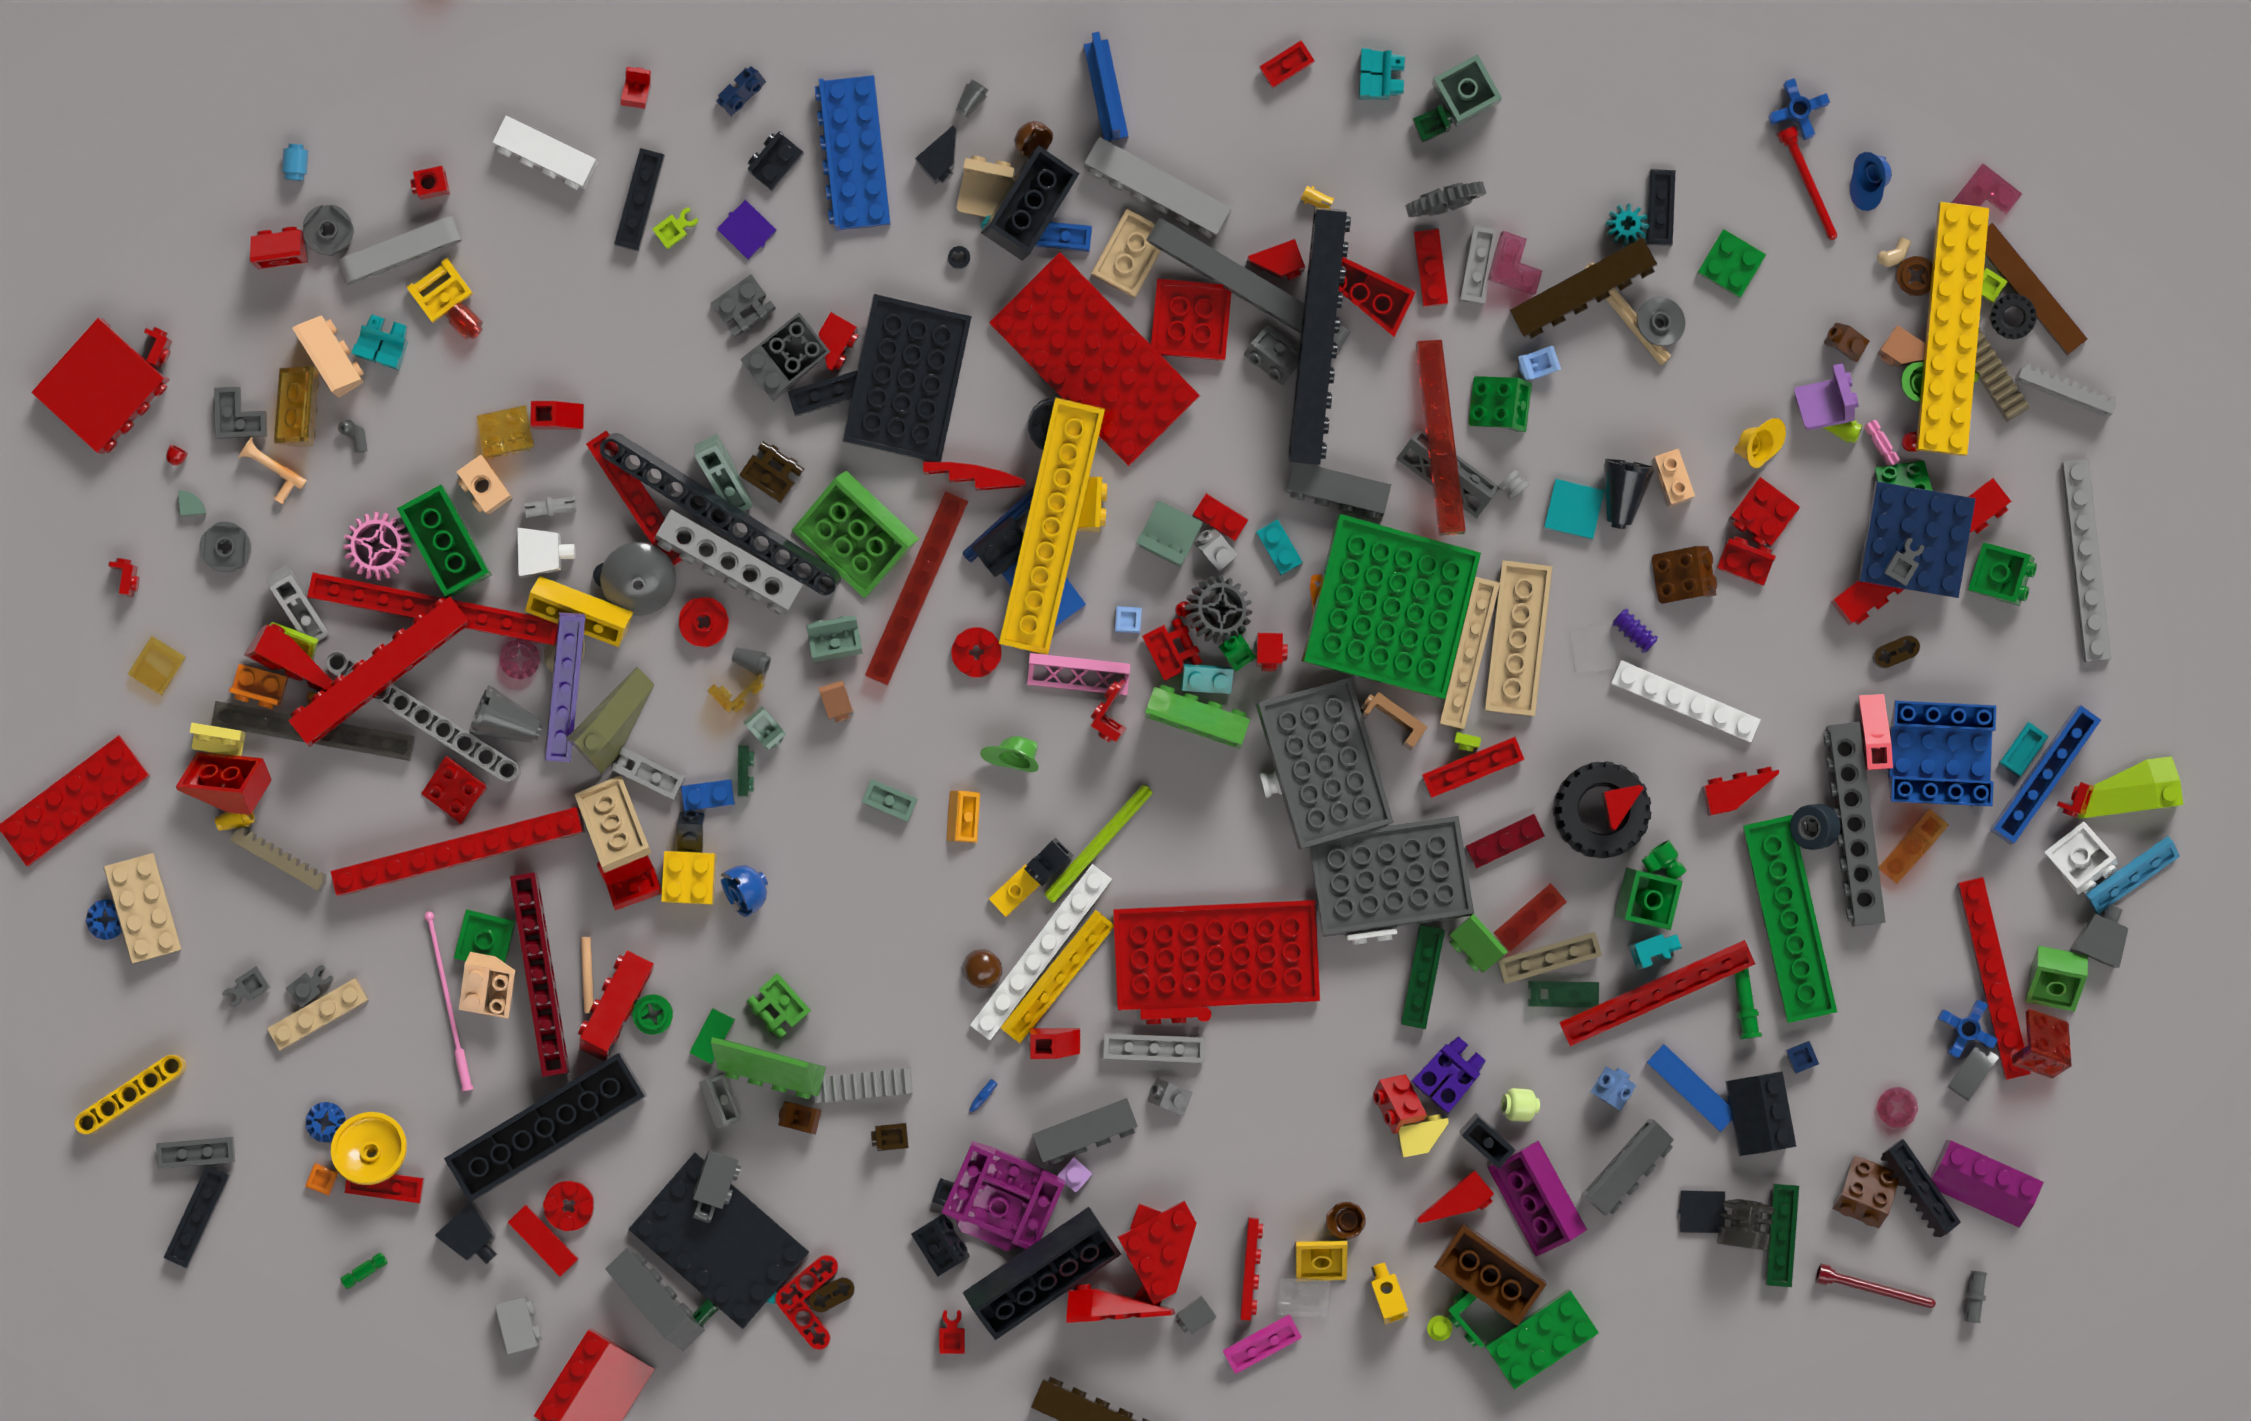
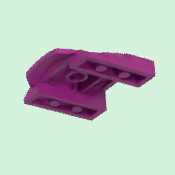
[941,1141,1065,1251]

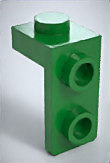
[1447,1289,1485,1349]

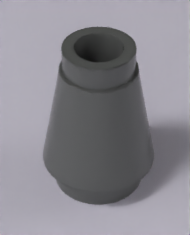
[955,79,988,118]
[732,647,771,676]

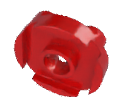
[679,597,730,648]
[951,627,1002,678]
[543,1180,594,1231]

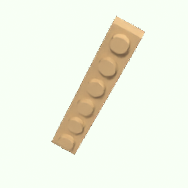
[1439,577,1500,730]

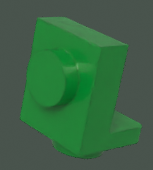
[1218,632,1256,672]

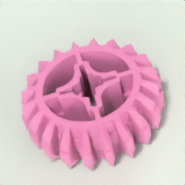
[343,512,412,580]

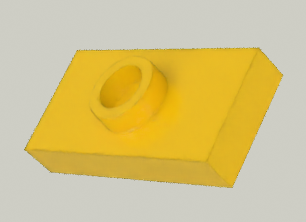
[989,864,1040,917]

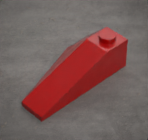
[1066,1284,1175,1323]

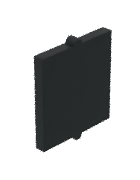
[1678,1190,1728,1233]

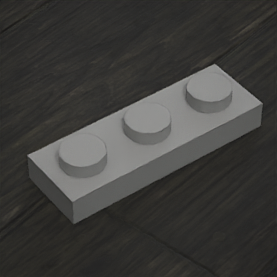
[1460,226,1499,305]

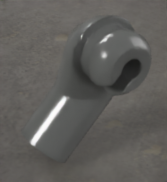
[338,420,368,453]

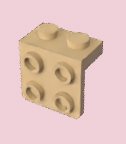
[957,156,1015,217]

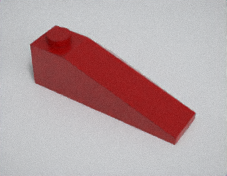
[244,623,333,692]

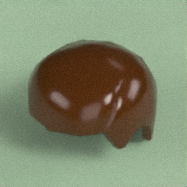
[1014,121,1053,157]
[962,949,1003,988]
[1326,1201,1366,1240]

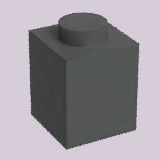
[1176,1295,1217,1335]

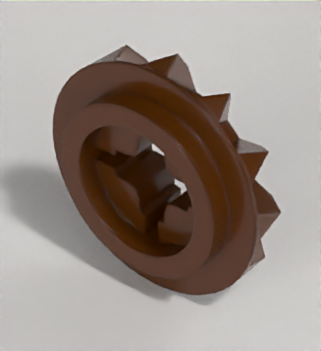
[1896,256,1932,296]

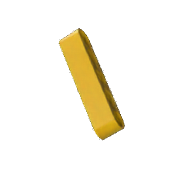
[75,1055,186,1134]

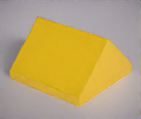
[1295,1240,1347,1281]

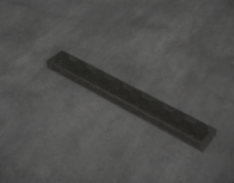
[211,701,415,761]

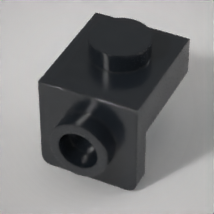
[677,810,705,851]

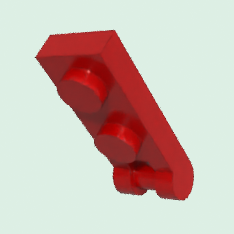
[1140,1007,1212,1025]

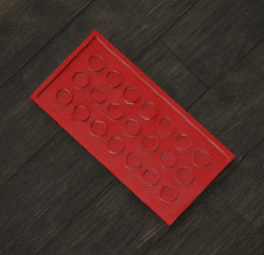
[989,252,1201,466]
[1113,900,1320,1011]

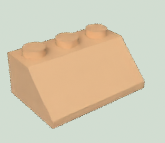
[292,315,364,398]

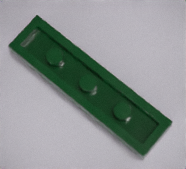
[1401,925,1445,1029]
[1765,1184,1799,1287]

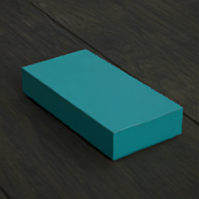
[1999,722,2049,777]

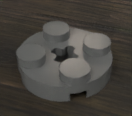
[303,205,354,256]
[199,522,251,573]

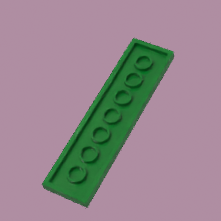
[1742,815,1837,1023]

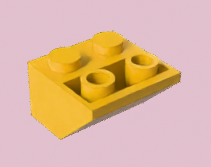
[1077,477,1107,532]

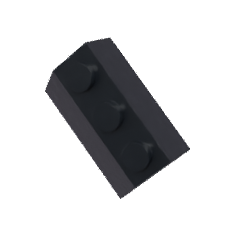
[1725,1071,1797,1156]

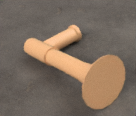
[238,437,307,504]

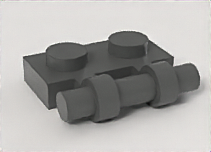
[711,274,776,338]

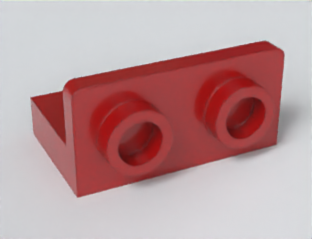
[1716,536,1776,586]

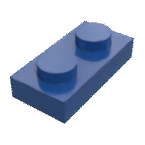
[681,779,735,811]

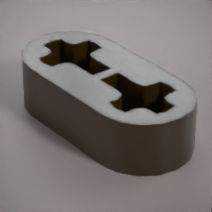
[1873,635,1920,669]
[809,1277,855,1313]

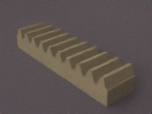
[1975,327,2030,422]
[230,827,327,891]
[1498,932,1602,984]

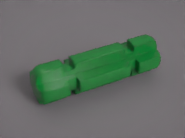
[340,1253,388,1289]

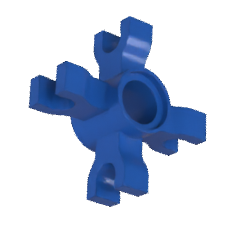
[1768,78,1830,141]
[1937,1000,1998,1058]

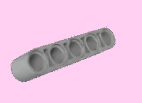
[338,217,462,285]

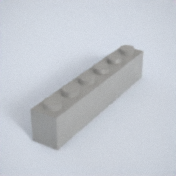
[1084,137,1231,239]

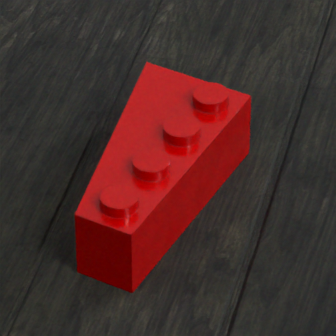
[1339,257,1416,337]

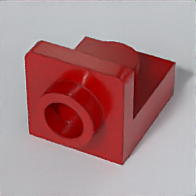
[2057,782,2095,817]

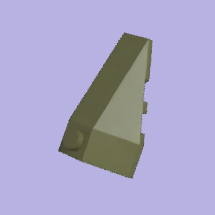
[566,667,654,774]

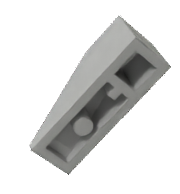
[266,564,330,641]

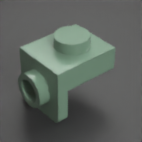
[743,706,786,750]

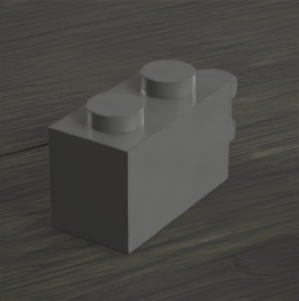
[692,1150,741,1223]

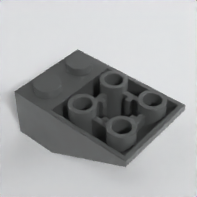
[740,313,830,401]

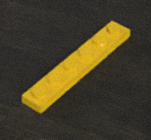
[1000,910,1114,1044]

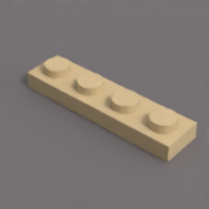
[267,978,369,1051]

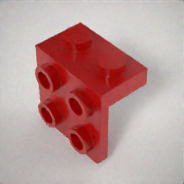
[1090,679,1127,742]
[597,855,662,911]

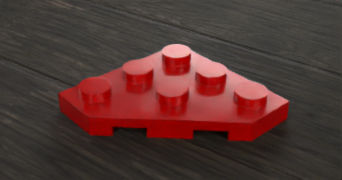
[1117,1200,1197,1305]

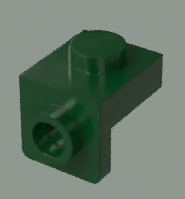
[1412,105,1453,143]

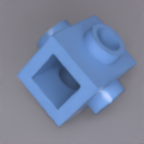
[1590,1066,1637,1111]

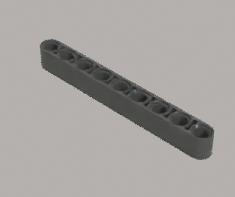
[1146,218,1350,354]

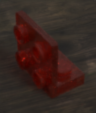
[2012,1009,2072,1079]

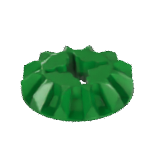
[632,994,673,1035]

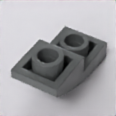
[1947,1043,1999,1101]

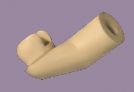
[1877,237,1911,267]

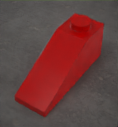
[1416,1170,1494,1223]

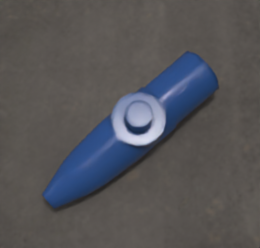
[969,1079,998,1112]

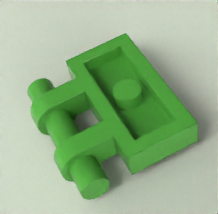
[746,973,811,1039]

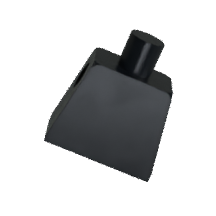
[435,1202,497,1264]

